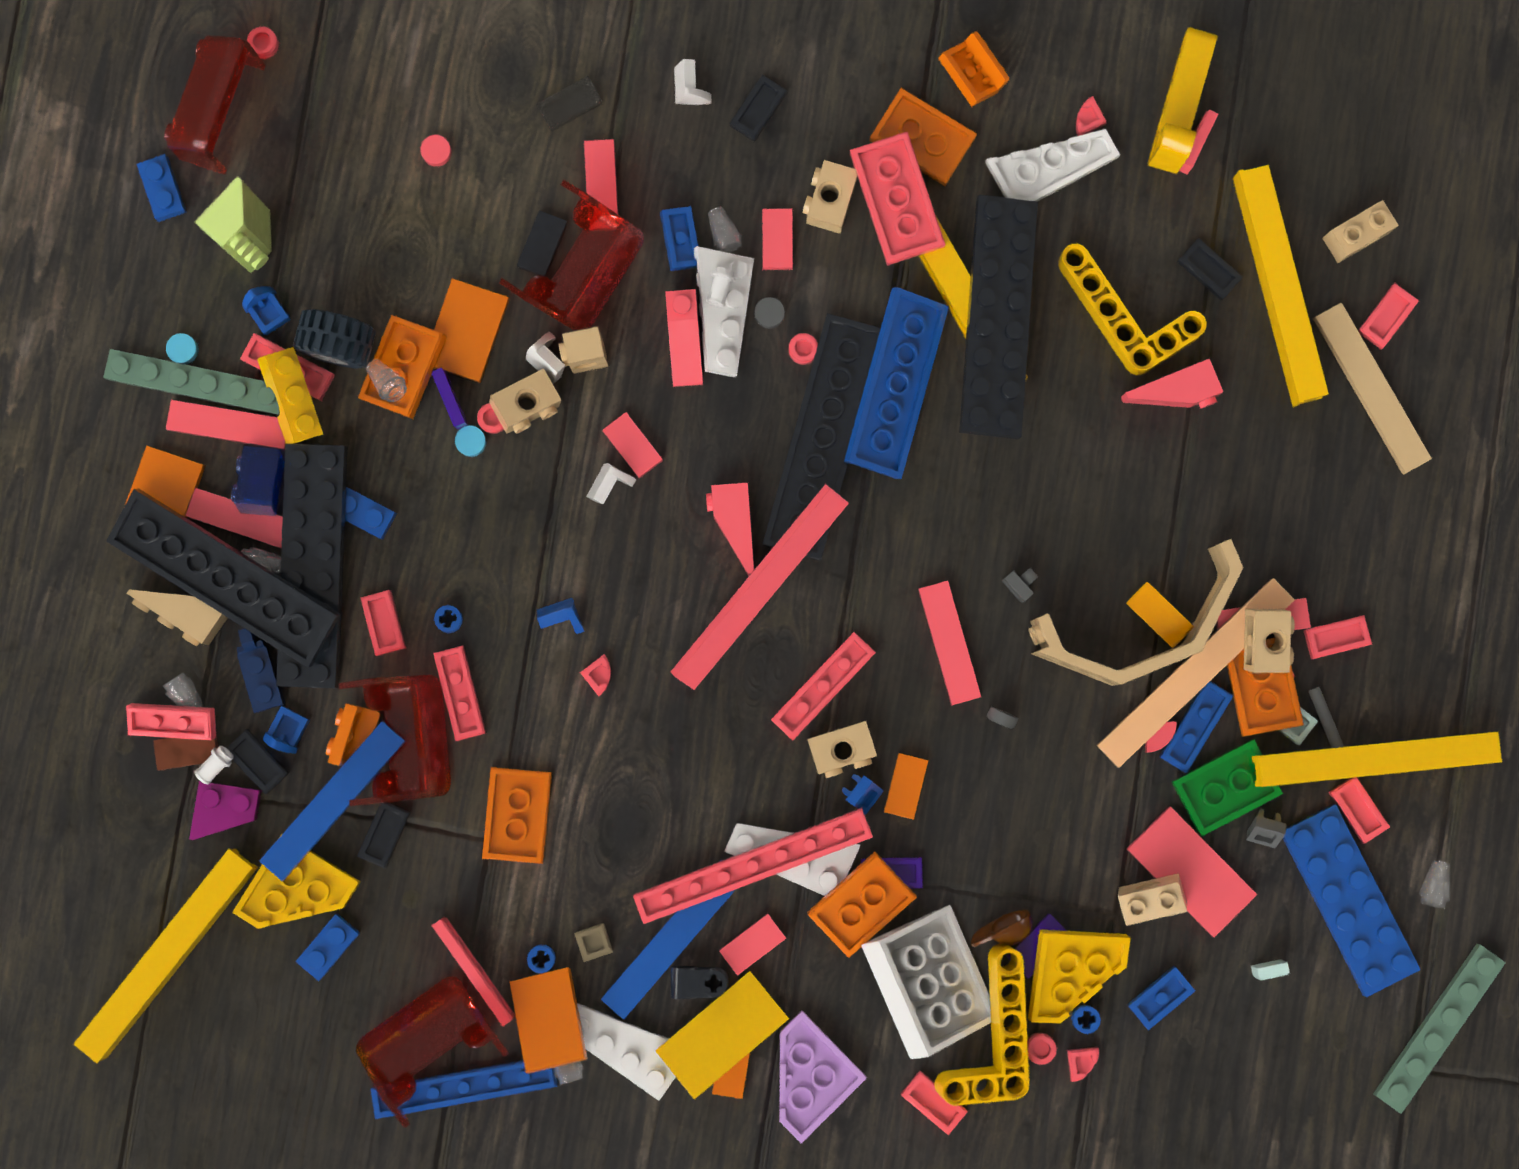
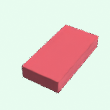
[1179,110,1218,174]
[762,209,793,270]
[1358,283,1419,350]
[602,412,663,479]
[360,590,406,656]
[1303,615,1372,659]
[1328,777,1390,844]
[719,913,786,976]
[901,1070,968,1135]

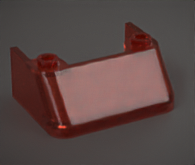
[164,35,265,175]
[499,180,644,331]
[339,675,451,806]
[356,976,509,1128]

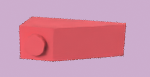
[665,289,703,387]
[1121,359,1224,409]
[706,483,754,576]

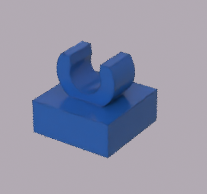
[842,774,884,815]

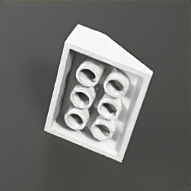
[861,905,991,1059]

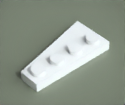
[985,129,1120,201]
[694,246,754,377]
[725,823,860,896]
[577,1003,676,1101]

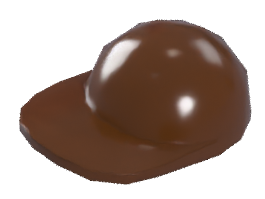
[971,910,1033,947]

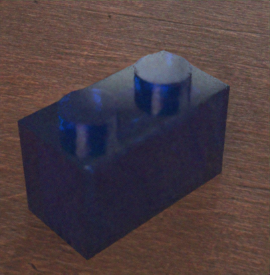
[231,446,285,516]

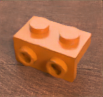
[938,31,1009,107]
[326,703,381,766]

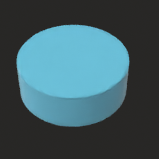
[166,333,198,365]
[455,426,486,457]

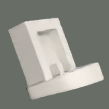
[674,59,711,105]
[526,332,565,384]
[586,463,636,504]

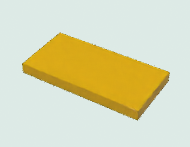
[655,971,789,1099]

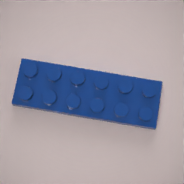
[844,287,949,479]
[1283,804,1421,997]

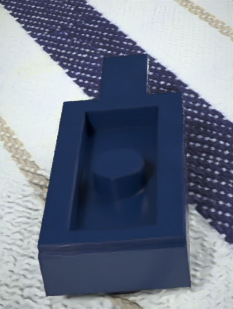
[236,629,285,713]

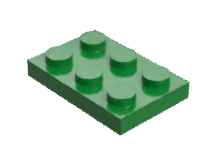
[1171,739,1283,836]

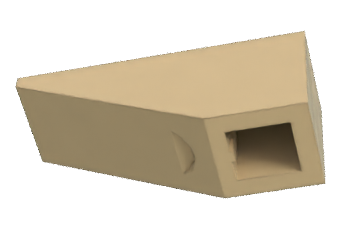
[127,590,228,646]

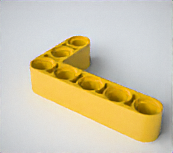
[1148,27,1217,174]
[1058,244,1207,375]
[934,943,1029,1106]

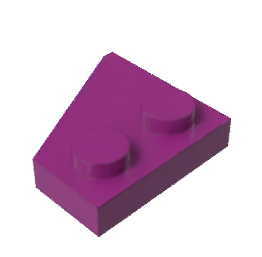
[189,781,262,840]

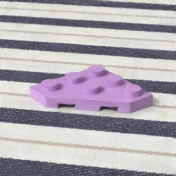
[779,1010,867,1143]

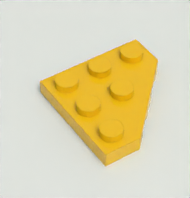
[232,834,361,929]
[1028,930,1131,1024]

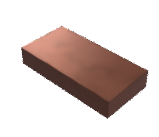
[153,735,218,770]

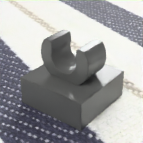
[1001,568,1038,603]
[1246,809,1286,848]

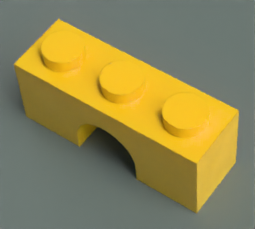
[257,347,323,444]

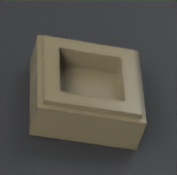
[574,923,614,962]

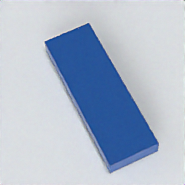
[1159,681,1234,773]

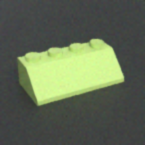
[195,176,271,273]

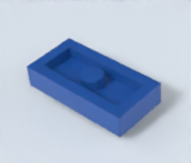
[137,154,186,222]
[660,206,698,271]
[345,487,397,540]
[295,913,360,981]
[1127,966,1195,1030]

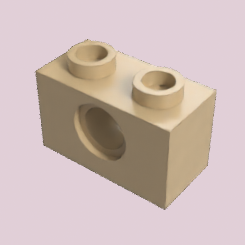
[803,160,858,234]
[1323,200,1399,263]
[559,327,609,374]
[489,369,561,434]
[1244,609,1295,673]
[807,721,877,778]
[1118,873,1187,926]

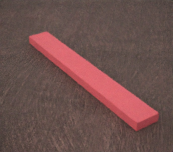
[671,484,849,690]
[633,808,873,924]

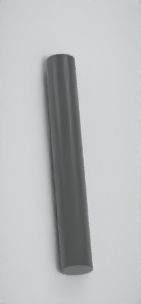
[1308,686,1344,748]

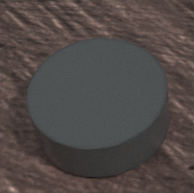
[755,297,785,329]
[987,706,1019,729]

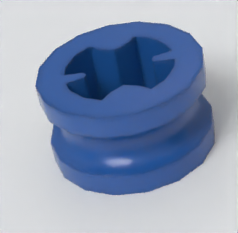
[434,605,463,633]
[527,944,556,973]
[1071,1004,1101,1034]

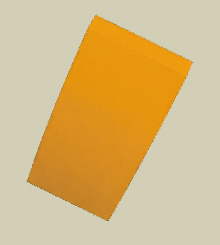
[1126,582,1194,648]

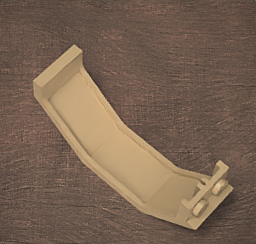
[1028,539,1243,686]

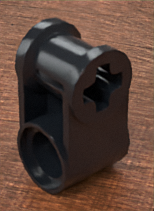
[670,966,730,999]

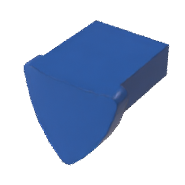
[242,286,291,336]
[537,598,585,634]
[263,706,310,754]

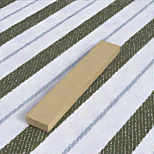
[1313,302,1432,474]

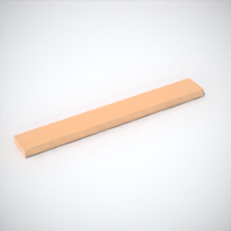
[1097,578,1294,768]

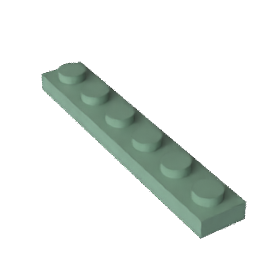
[103,349,280,416]
[1373,944,1506,1114]

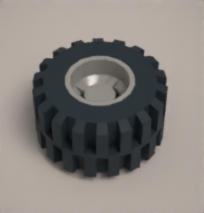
[293,309,376,369]

